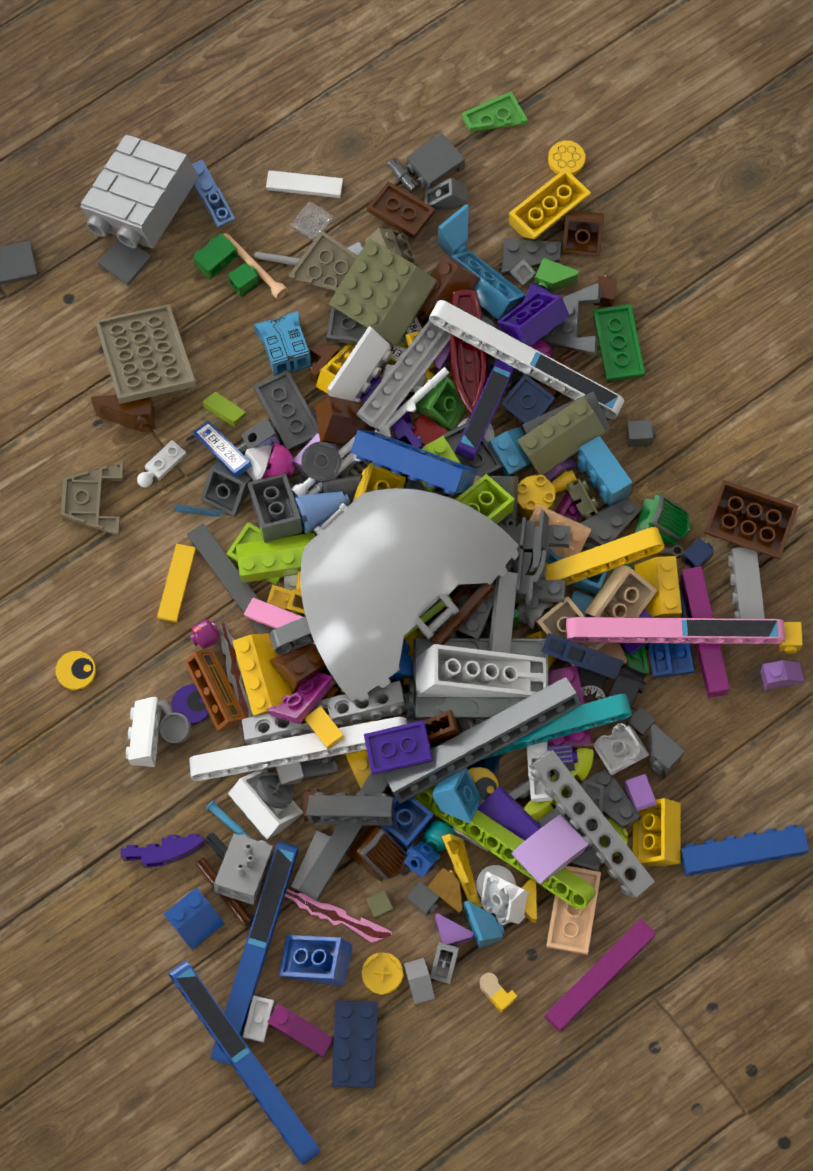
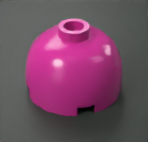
[261,443,295,479]

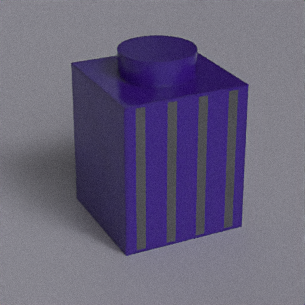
[547,744,578,773]

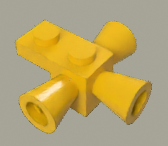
[267,571,305,616]

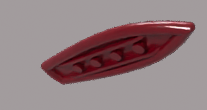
[450,289,488,415]

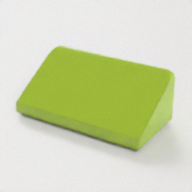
[203,392,246,428]

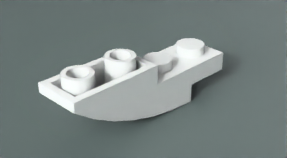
[527,741,552,802]

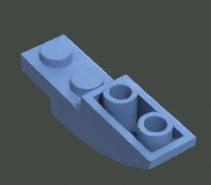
[192,159,235,227]

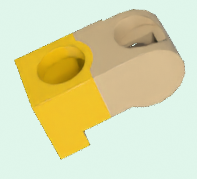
[479,973,518,1013]

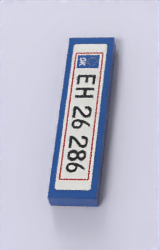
[193,421,252,478]

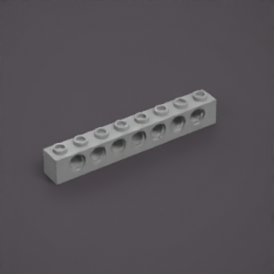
[242,681,407,746]
[529,750,655,897]

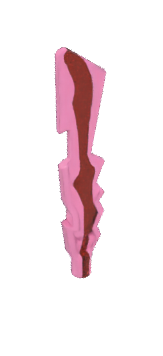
[284,889,392,943]

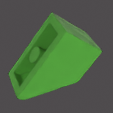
[534,258,579,292]

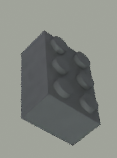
[247,473,302,542]

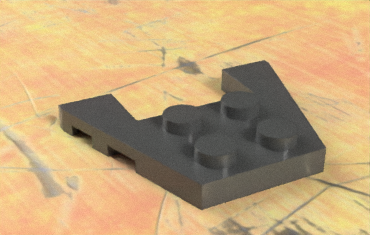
[541,283,601,355]

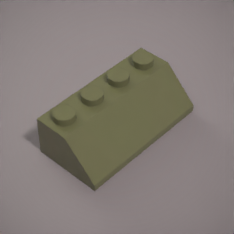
[517,396,606,475]

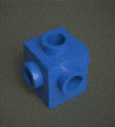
[403,841,441,878]

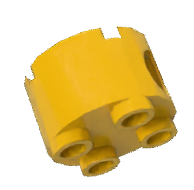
[517,475,555,518]

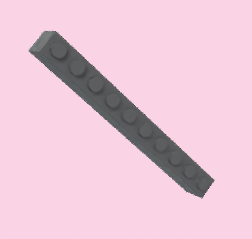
[384,677,581,804]

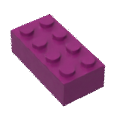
[548,665,594,751]

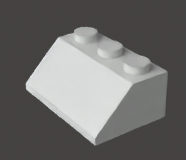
[126,697,162,767]
[228,769,303,839]

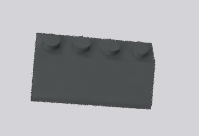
[307,792,394,826]

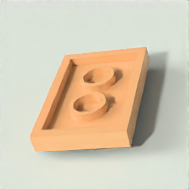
[529,504,591,559]

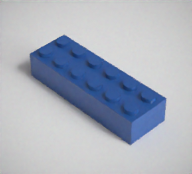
[350,430,477,495]

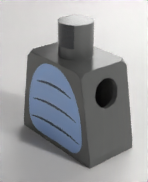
[236,417,283,455]

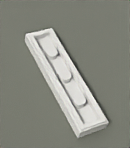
[266,170,343,198]

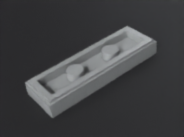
[291,831,330,892]

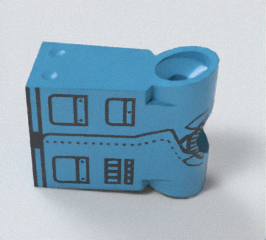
[253,311,311,376]

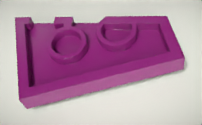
[267,672,336,724]

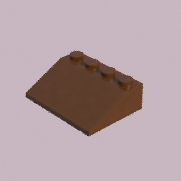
[704,480,799,560]

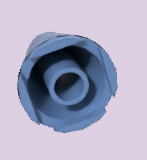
[294,491,350,534]

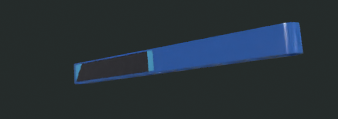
[211,841,299,1065]
[168,960,321,1165]

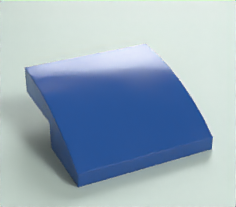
[648,643,696,677]

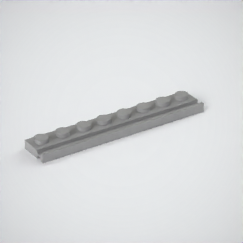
[356,320,450,432]

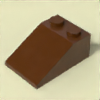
[91,395,155,432]

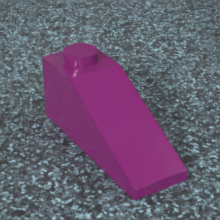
[267,1004,334,1058]

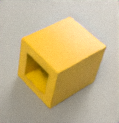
[779,622,803,654]

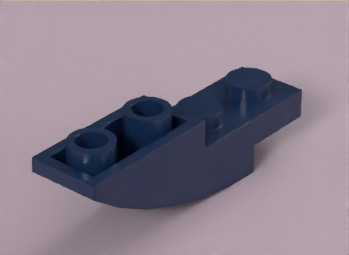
[541,633,623,680]

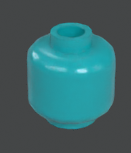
[424,820,454,852]

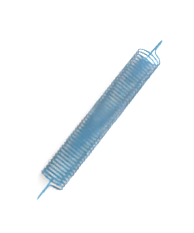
[169,504,227,516]

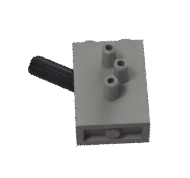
[205,833,273,905]

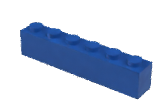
[680,825,809,877]

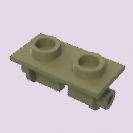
[567,478,599,519]

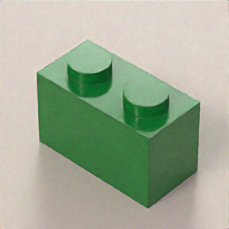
[193,233,238,280]

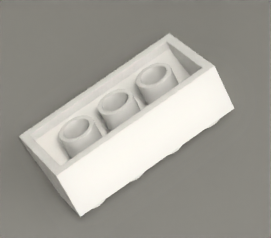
[327,326,392,402]

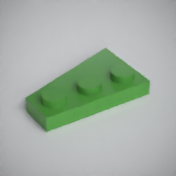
[462,92,528,132]

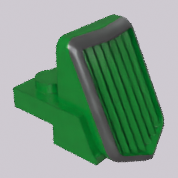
[635,494,691,545]

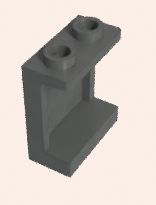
[406,133,465,190]

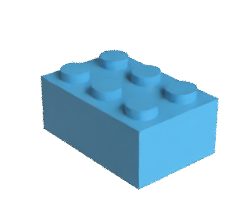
[577,436,632,507]

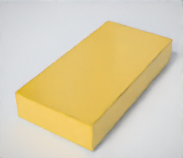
[304,706,345,749]

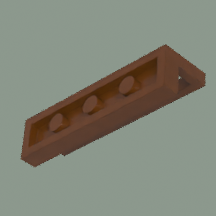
[427,583,495,645]

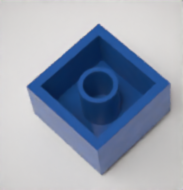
[380,797,434,850]

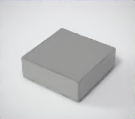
[509,259,536,286]

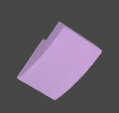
[512,815,589,884]

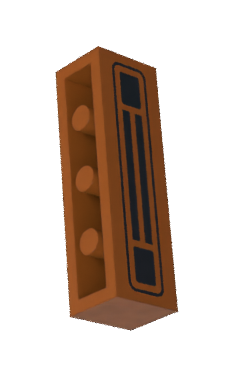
[184,649,246,731]

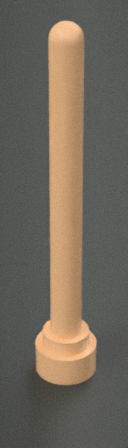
[223,233,288,300]

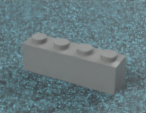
[728,547,765,619]

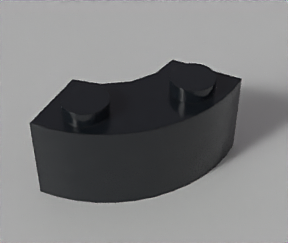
[608,665,647,724]

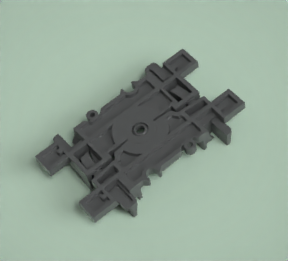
[448,510,571,608]

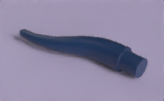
[679,581,691,618]

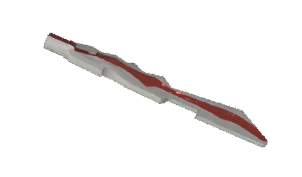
[219,623,253,730]

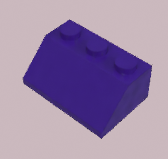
[497,291,570,347]

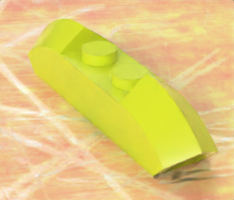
[524,748,594,822]

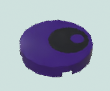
[171,684,209,725]

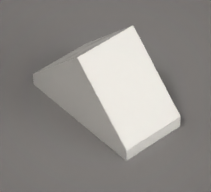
[244,445,272,481]

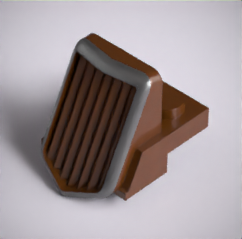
[347,826,407,882]

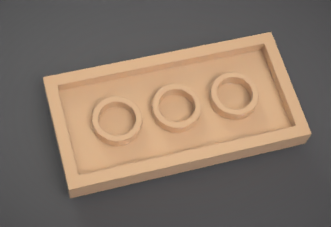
[546,866,601,955]

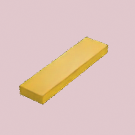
[157,543,196,623]

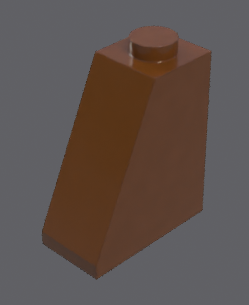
[424,710,461,747]

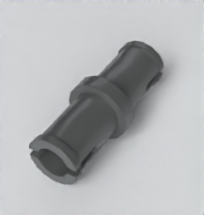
[387,158,420,193]

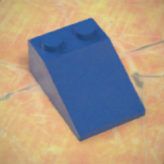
[279,935,353,986]

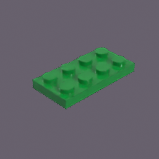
[593,304,645,382]

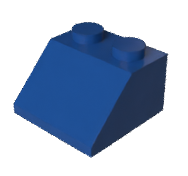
[164,887,225,950]

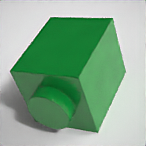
[228,262,259,297]

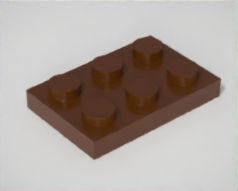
[367,181,435,239]

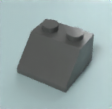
[200,461,253,516]
[648,724,685,779]

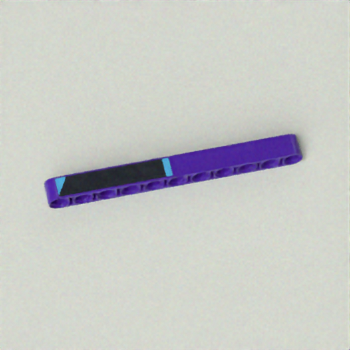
[454,283,549,461]

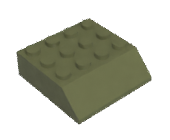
[329,238,437,347]

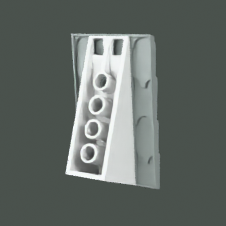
[413,638,548,719]

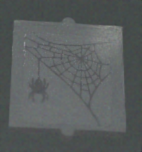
[290,201,334,241]

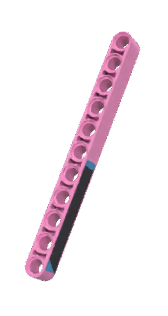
[566,617,785,644]

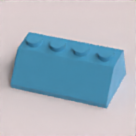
[452,250,526,320]

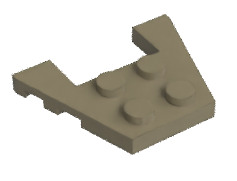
[61,462,124,536]

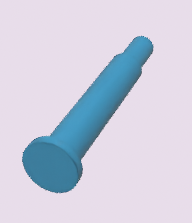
[206,800,252,839]

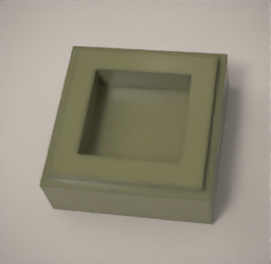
[366,890,393,919]

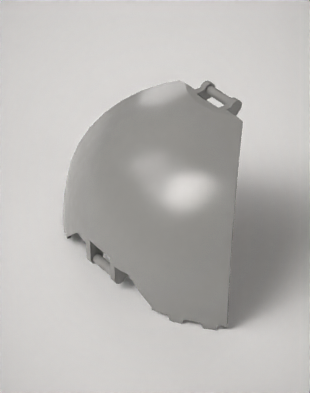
[300,488,519,702]

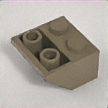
[364,228,417,265]

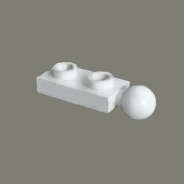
[137,440,186,488]

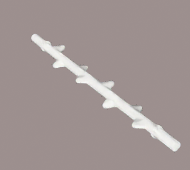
[306,368,449,495]

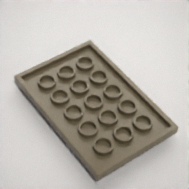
[95,304,196,404]

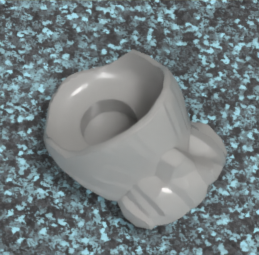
[516,599,553,630]

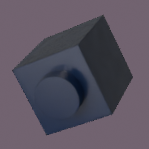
[681,538,714,568]

